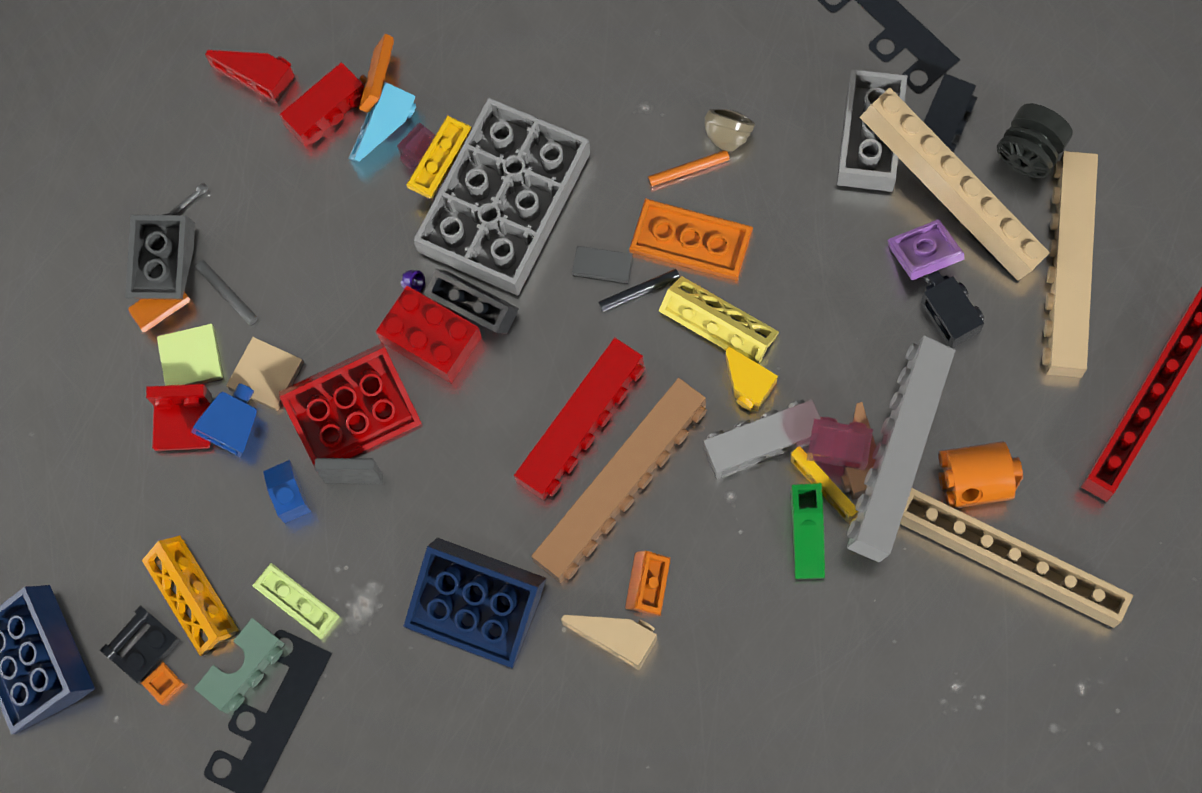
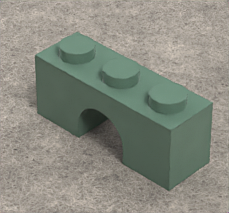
[194,618,285,714]

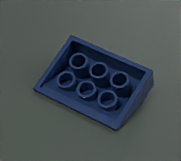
[403,538,546,668]
[0,585,95,735]

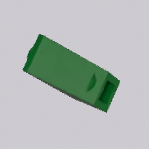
[790,483,825,579]

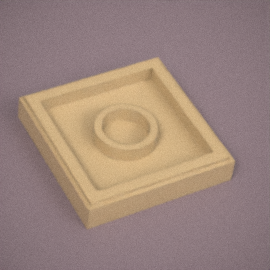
[226,337,304,411]

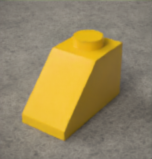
[725,346,778,412]

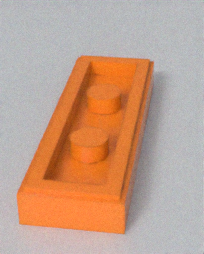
[359,33,394,113]

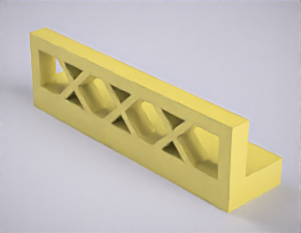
[659,276,779,364]

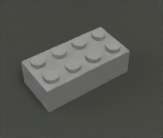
[837,69,908,192]

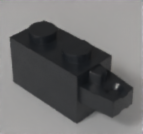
[921,270,984,348]

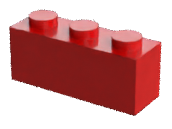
[279,62,364,147]

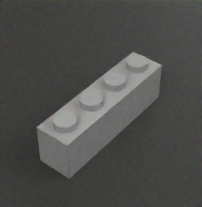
[703,399,826,479]

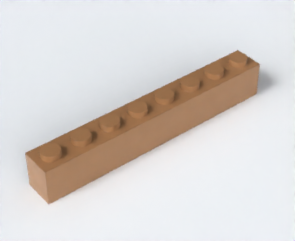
[531,377,707,583]

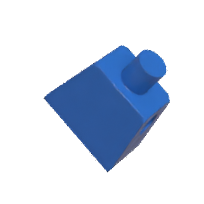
[191,383,257,457]

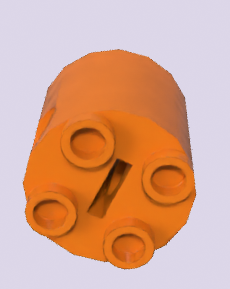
[938,441,1023,508]

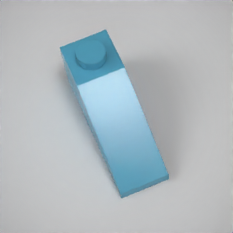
[349,82,416,162]

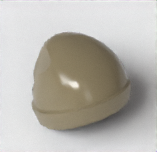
[704,109,755,152]

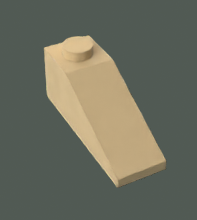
[561,615,657,670]

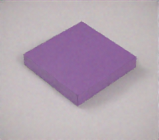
[887,219,965,280]

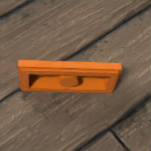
[128,291,190,332]
[625,550,671,615]

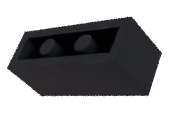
[924,73,978,153]
[424,269,519,334]

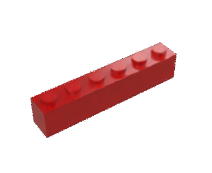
[514,337,645,501]

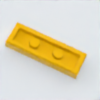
[406,115,472,200]
[790,446,859,524]

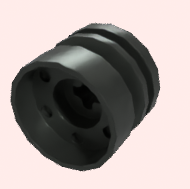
[997,103,1073,178]

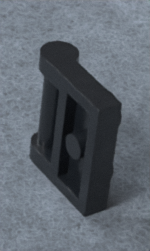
[100,605,180,685]

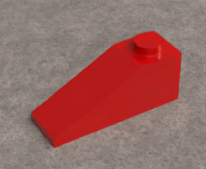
[205,50,295,103]

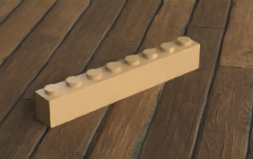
[860,88,1050,281]
[1042,151,1098,378]
[900,488,1134,628]

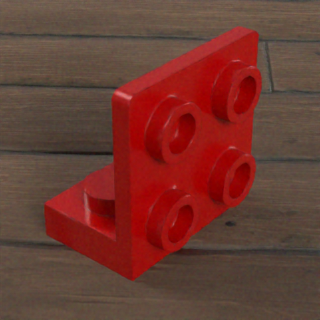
[146,384,212,451]

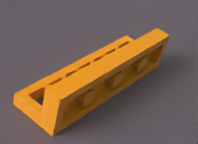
[142,535,239,656]

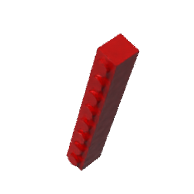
[1081,287,1202,502]

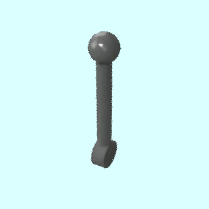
[162,183,208,215]

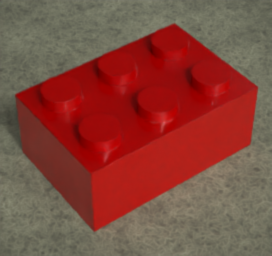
[375,285,482,384]

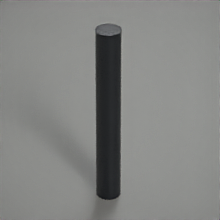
[598,269,680,312]

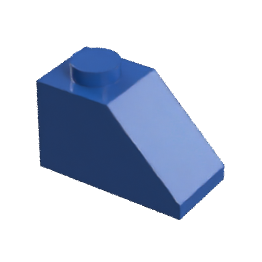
[263,460,311,523]

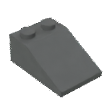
[125,215,195,300]

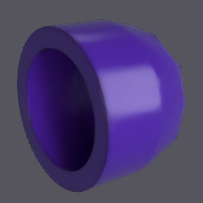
[400,270,425,292]

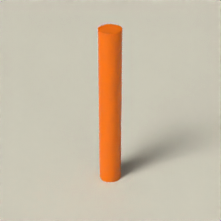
[648,151,730,187]

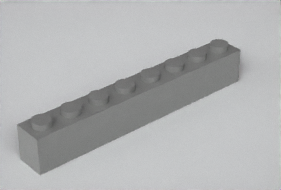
[847,336,955,562]

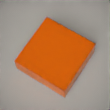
[141,662,185,705]

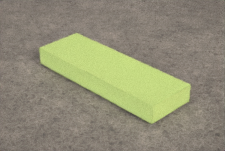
[252,563,340,640]

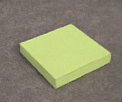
[157,324,224,386]

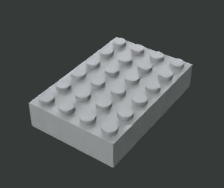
[413,98,590,296]

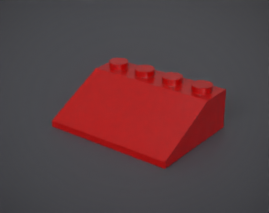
[279,342,422,474]

